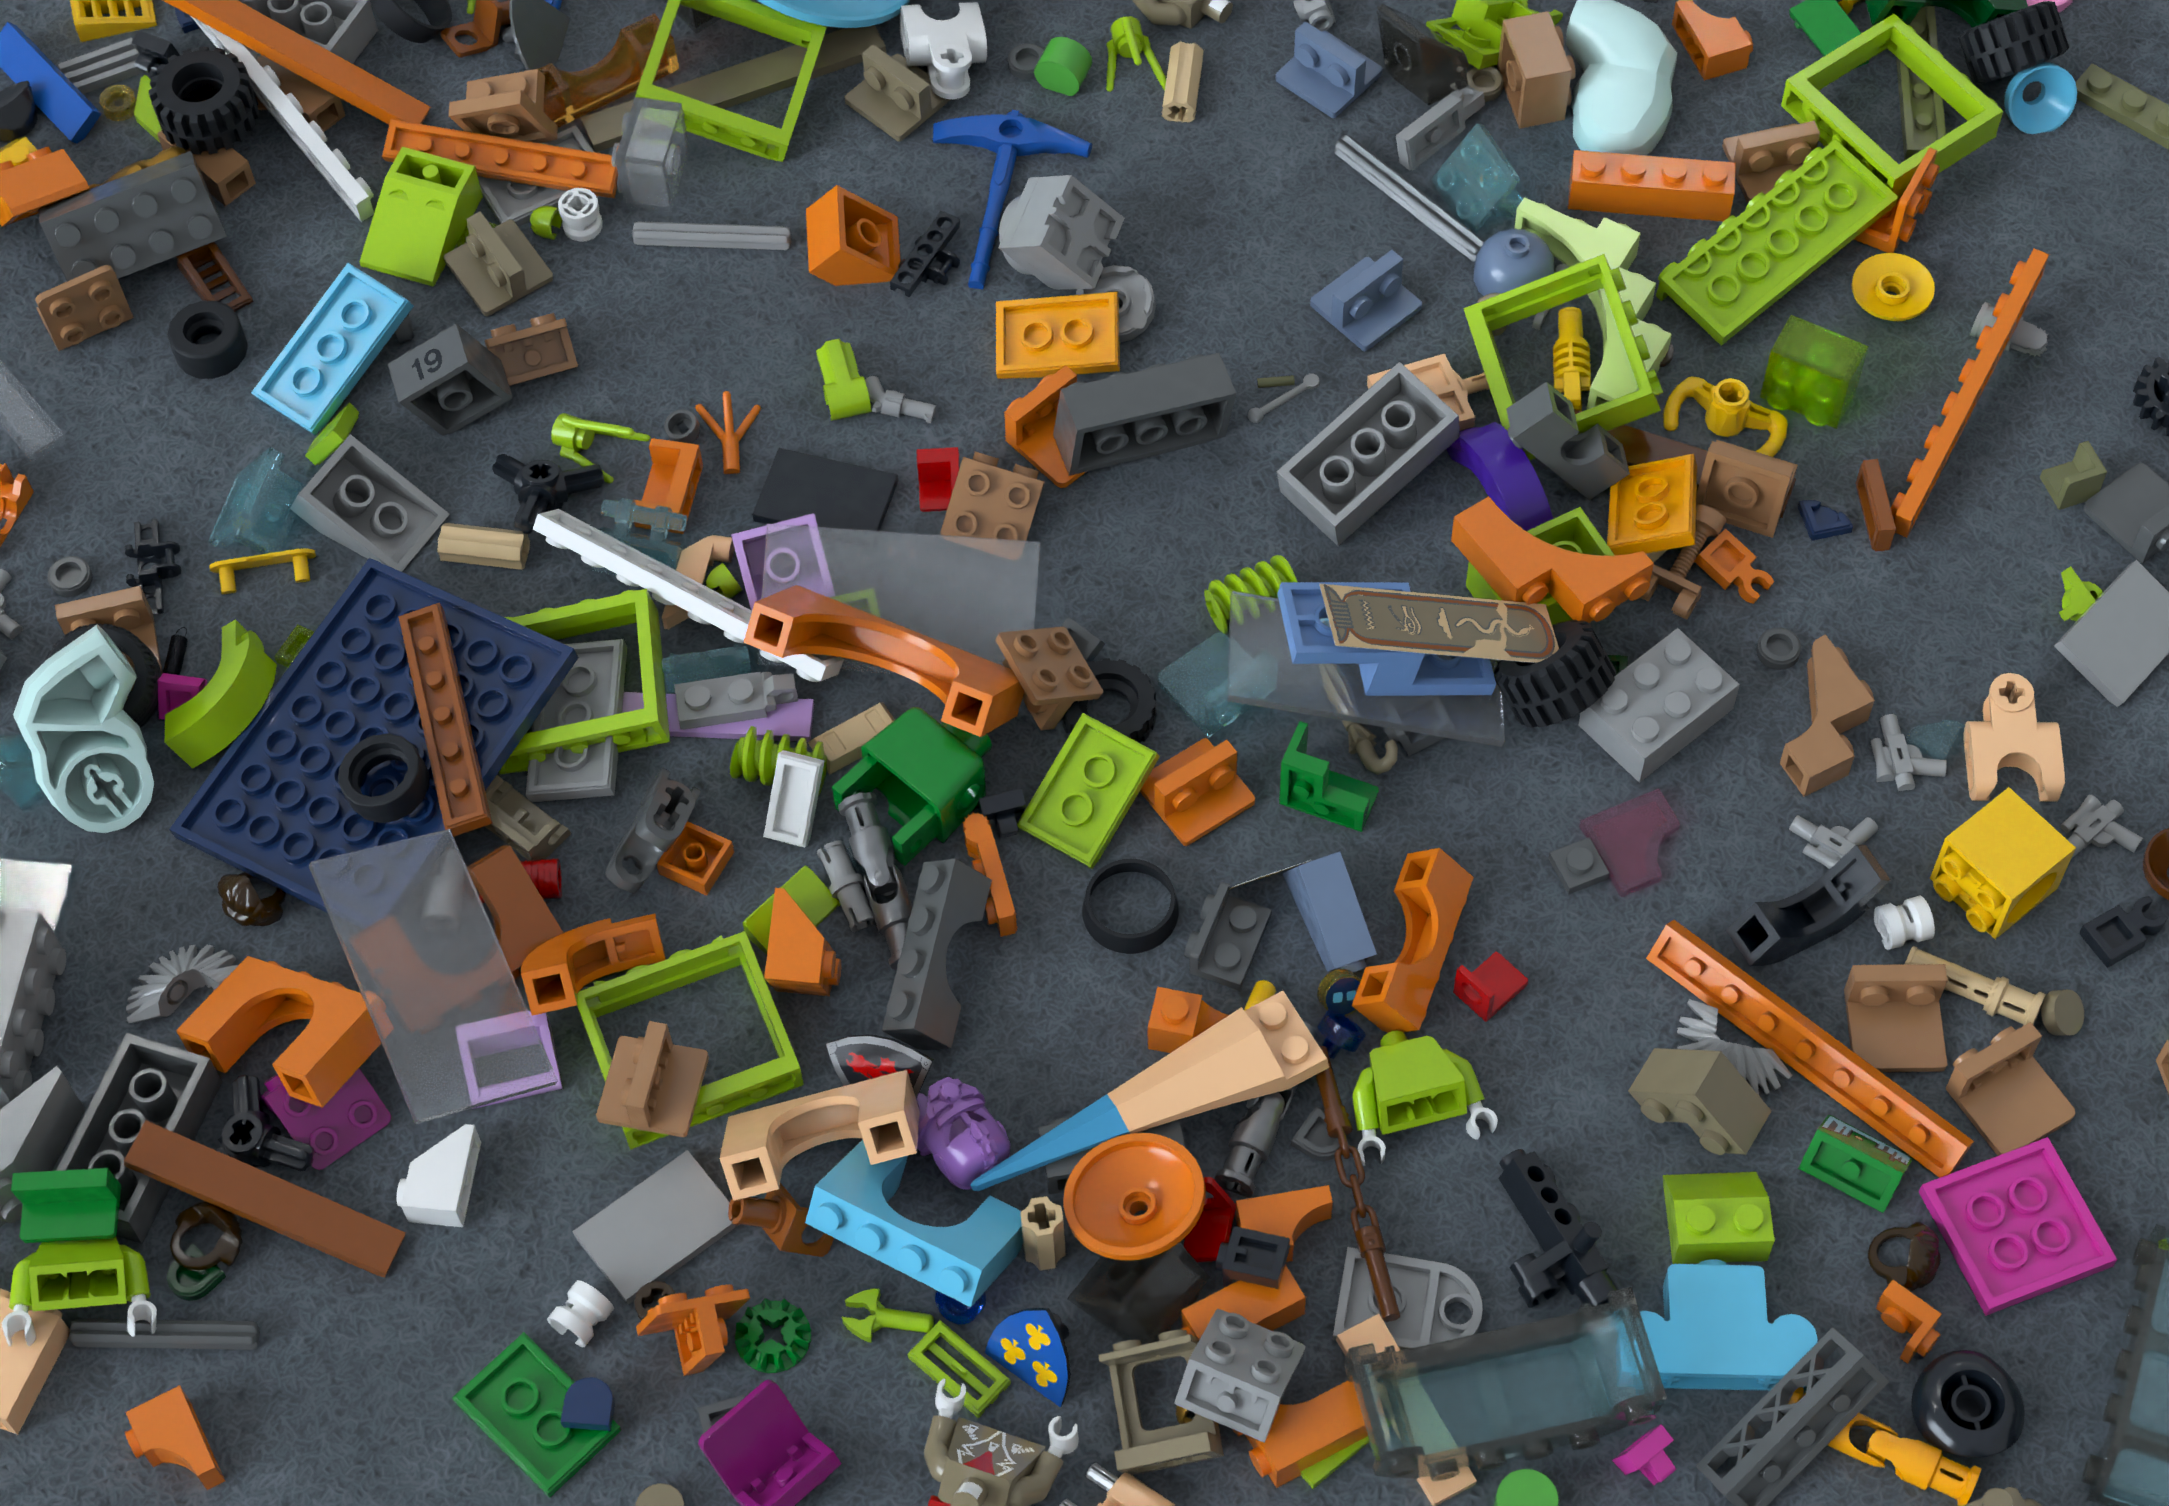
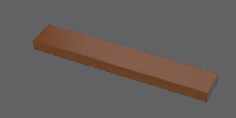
[398,603,493,838]
[124,1120,406,1278]

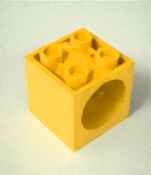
[1930,787,2076,940]

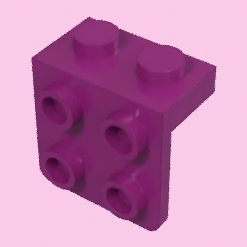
[261,1068,391,1170]
[698,1380,842,1506]

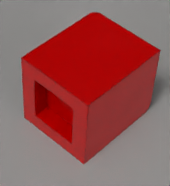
[916,447,960,512]

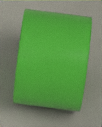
[1034,37,1092,96]
[1494,1469,1559,1506]

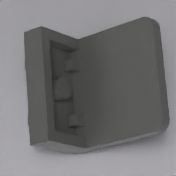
[2084,463,2169,564]

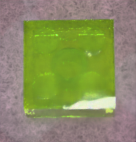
[1760,315,1869,429]

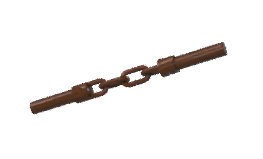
[1315,1046,1401,1322]

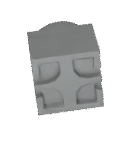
[998,175,1125,290]

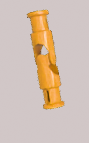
[1789,1387,1982,1506]

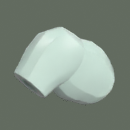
[1566,0,1677,156]
[13,624,154,833]

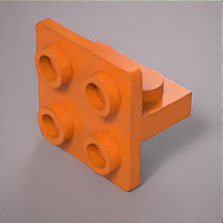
[1140,738,1255,846]
[636,1284,750,1376]

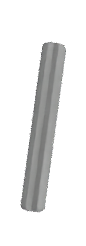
[633,221,791,250]

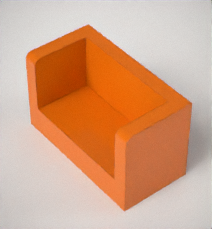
[631,438,703,534]

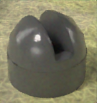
[664,409,700,443]

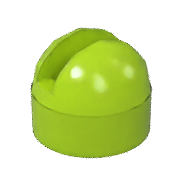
[530,206,562,240]
[706,563,743,599]

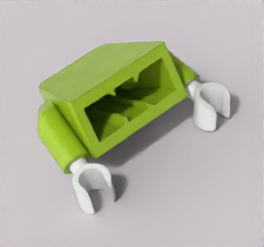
[1352,1030,1498,1166]
[2,1237,157,1346]

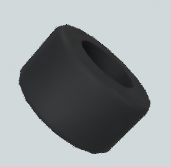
[167,301,248,379]

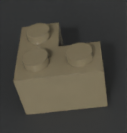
[1628,1048,1771,1155]

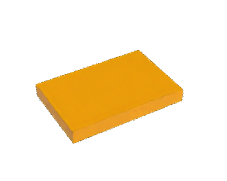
[996,292,1120,379]
[1607,454,1697,555]

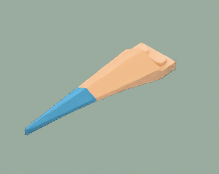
[970,991,1329,1191]

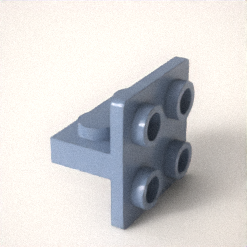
[1275,21,1383,118]
[1310,250,1422,351]

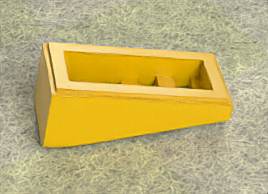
[70,0,157,42]

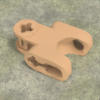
[1963,673,2065,802]

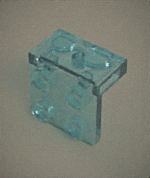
[1157,632,1277,738]

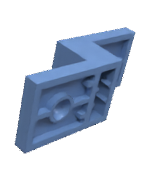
[1277,582,1496,696]

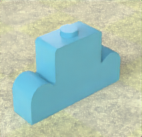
[1618,1259,1818,1391]

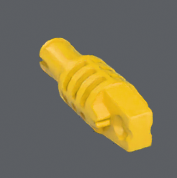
[1553,307,1591,411]

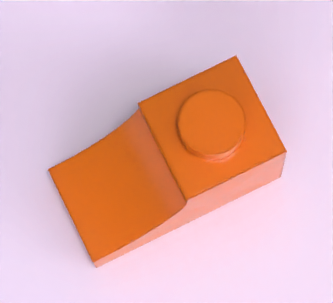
[1672,0,1753,81]
[1148,987,1229,1053]
[1235,1185,1333,1262]
[125,1385,225,1490]

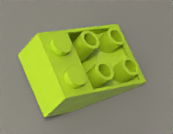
[359,147,483,287]

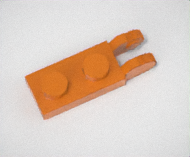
[963,812,1017,937]

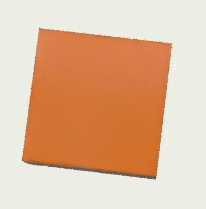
[656,821,734,896]

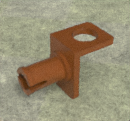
[441,0,511,58]
[728,1183,834,1257]

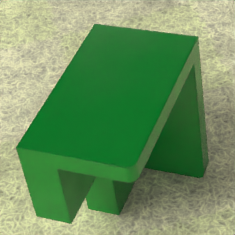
[1279,721,1379,832]

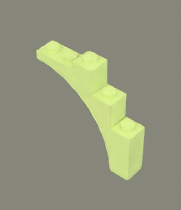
[1514,197,1672,409]

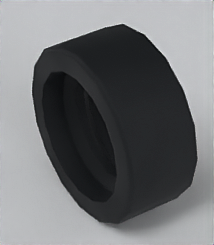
[338,733,429,823]

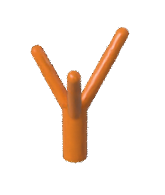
[695,391,761,474]

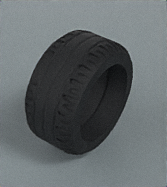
[45,624,162,729]

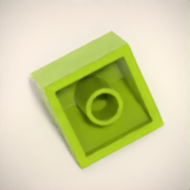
[1662,1172,1775,1264]

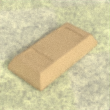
[808,702,895,775]

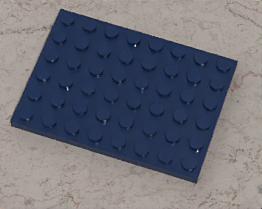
[169,558,579,930]

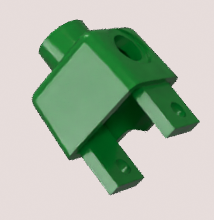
[832,707,992,866]

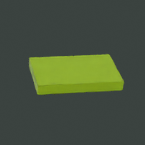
[1017,713,1160,869]

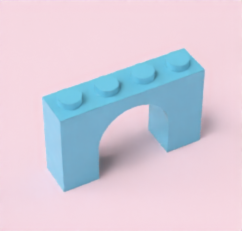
[805,1140,1023,1307]

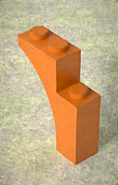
[1451,496,1654,623]

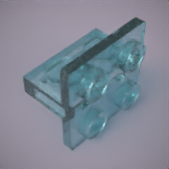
[1432,124,1523,233]

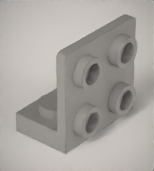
[1174,1309,1306,1443]

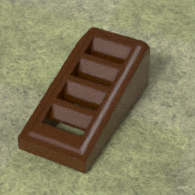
[176,241,253,311]

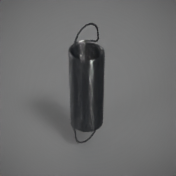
[163,627,188,675]

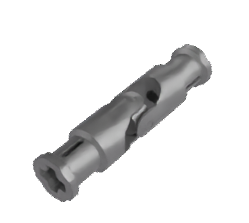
[838,792,913,970]
[1214,1021,1318,1197]

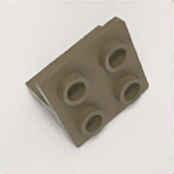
[845,44,951,142]
[444,211,553,316]

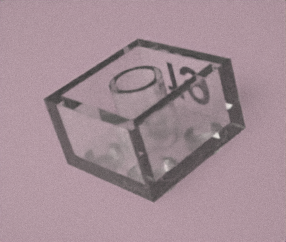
[612,97,690,213]

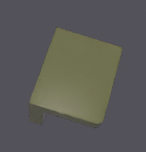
[2040,441,2107,510]

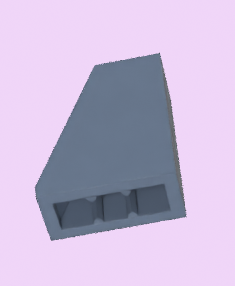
[1282,851,1377,976]

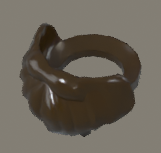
[217,872,286,927]
[170,1202,243,1271]
[1868,1222,1941,1292]

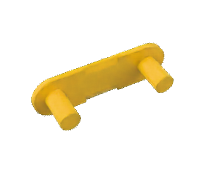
[209,548,316,594]

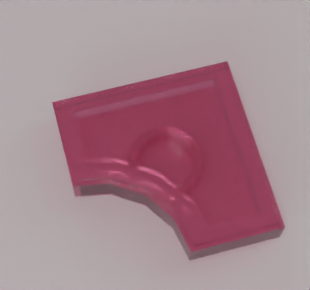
[1579,788,1680,898]

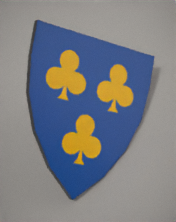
[984,1308,1071,1407]

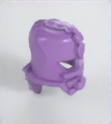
[916,1077,1010,1190]

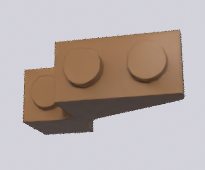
[1780,635,1875,797]

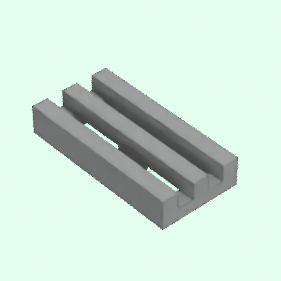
[58,38,143,94]

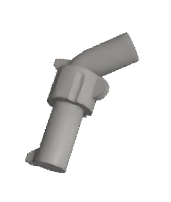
[865,376,936,424]

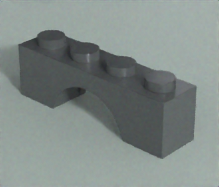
[882,859,992,1050]

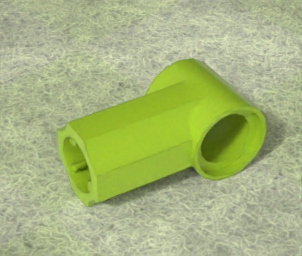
[816,339,872,421]

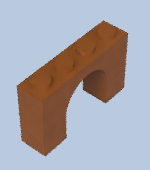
[348,845,563,1037]

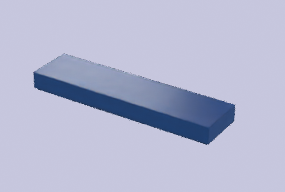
[0,22,102,143]

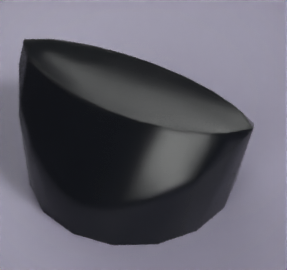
[0,81,38,142]

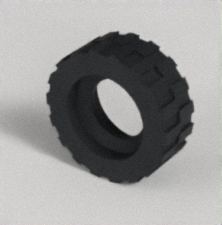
[1062,658,1157,743]

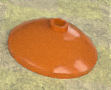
[1063,1133,1206,1260]

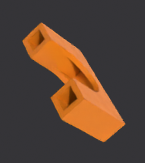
[176,956,393,1108]
[1180,1264,1379,1488]

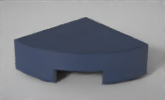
[1798,500,1853,541]

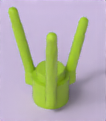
[1106,16,1166,91]
[551,413,650,483]

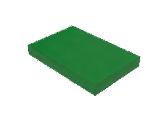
[452,1332,621,1498]

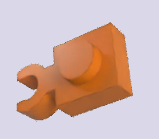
[1694,528,1774,604]

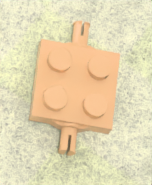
[1367,353,1490,431]

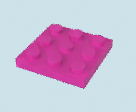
[1919,1137,2117,1316]

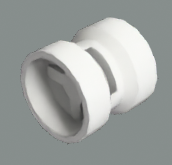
[558,188,603,241]
[1874,896,1935,950]
[547,1280,614,1348]

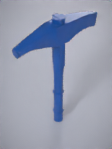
[933,110,1093,289]

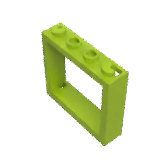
[632,0,827,162]
[1781,14,2003,199]
[1463,254,1663,460]
[499,589,670,774]
[577,931,804,1150]

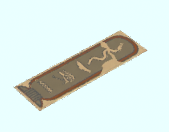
[1319,584,1559,663]

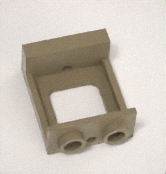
[1098,1330,1224,1475]

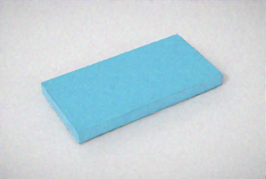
[251,263,414,435]

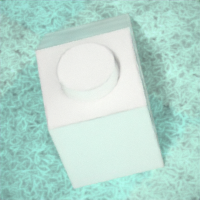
[397,1124,481,1227]

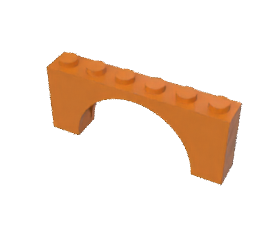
[743,585,1025,737]

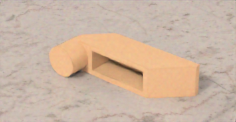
[662,535,735,629]

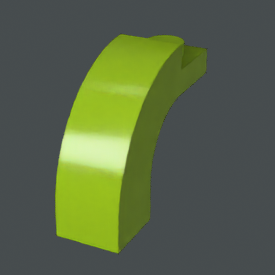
[164,619,277,769]

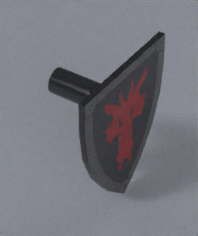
[826,1034,934,1099]

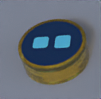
[1317,969,1361,1017]

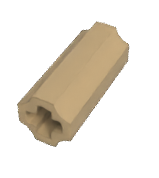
[1162,42,1204,122]
[438,523,530,570]
[1020,1196,1066,1270]

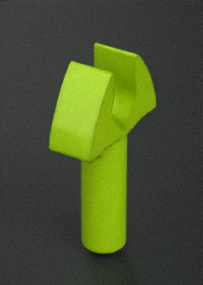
[842,1289,934,1343]

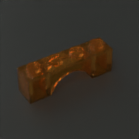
[539,13,679,128]

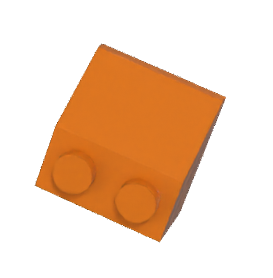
[0,146,90,227]
[806,185,901,286]
[764,888,841,996]

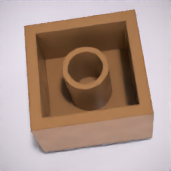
[1497,11,1575,129]

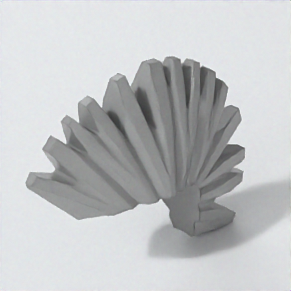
[126,945,238,1024]
[1677,999,1792,1095]

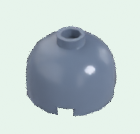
[1473,228,1554,296]

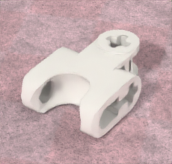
[900,2,987,99]

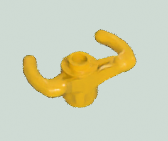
[1663,377,1788,457]

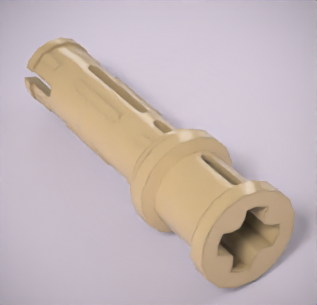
[1905,946,2046,1026]

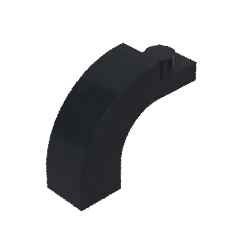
[1726,845,1891,966]

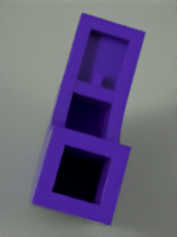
[1447,422,1553,531]

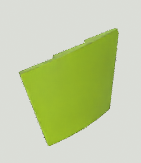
[1422,0,1563,70]

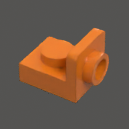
[1875,1280,1942,1364]

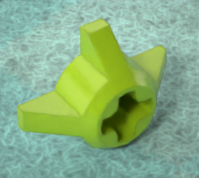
[2059,566,2103,621]

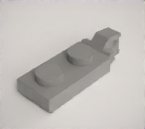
[1396,84,1485,171]
[674,672,798,730]

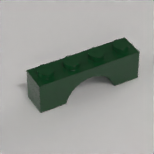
[1865,0,2028,28]

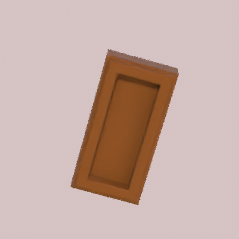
[1855,459,1896,551]

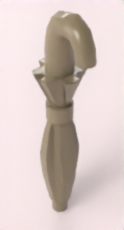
[1318,664,1398,775]

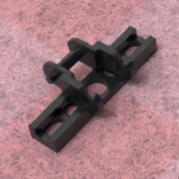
[890,211,960,298]
[125,519,181,615]

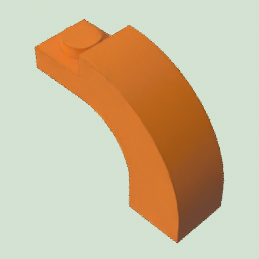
[521,913,666,1016]

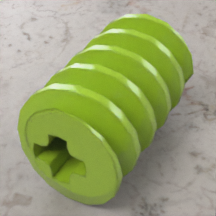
[1204,555,1297,635]
[730,726,827,796]

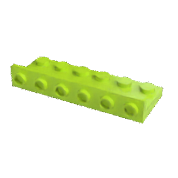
[1656,139,1899,346]

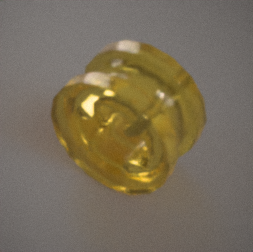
[99,84,136,121]

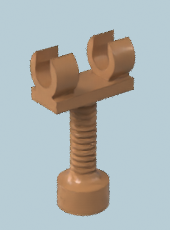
[1640,505,1726,619]

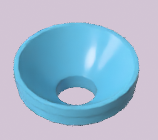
[2004,62,2077,134]

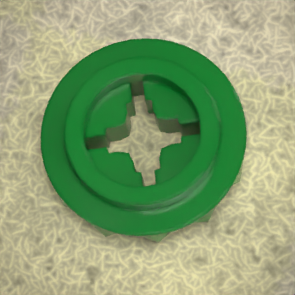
[735,1298,811,1373]

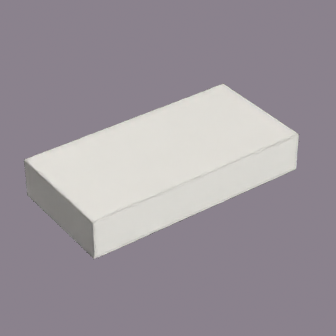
[763,750,825,848]

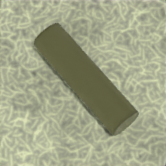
[1257,375,1295,388]

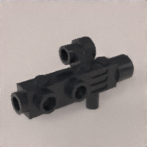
[1498,1149,1622,1316]

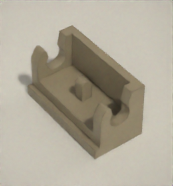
[485,775,571,860]

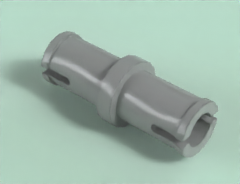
[817,840,876,932]

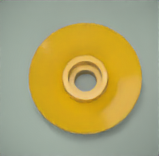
[1852,253,1935,321]

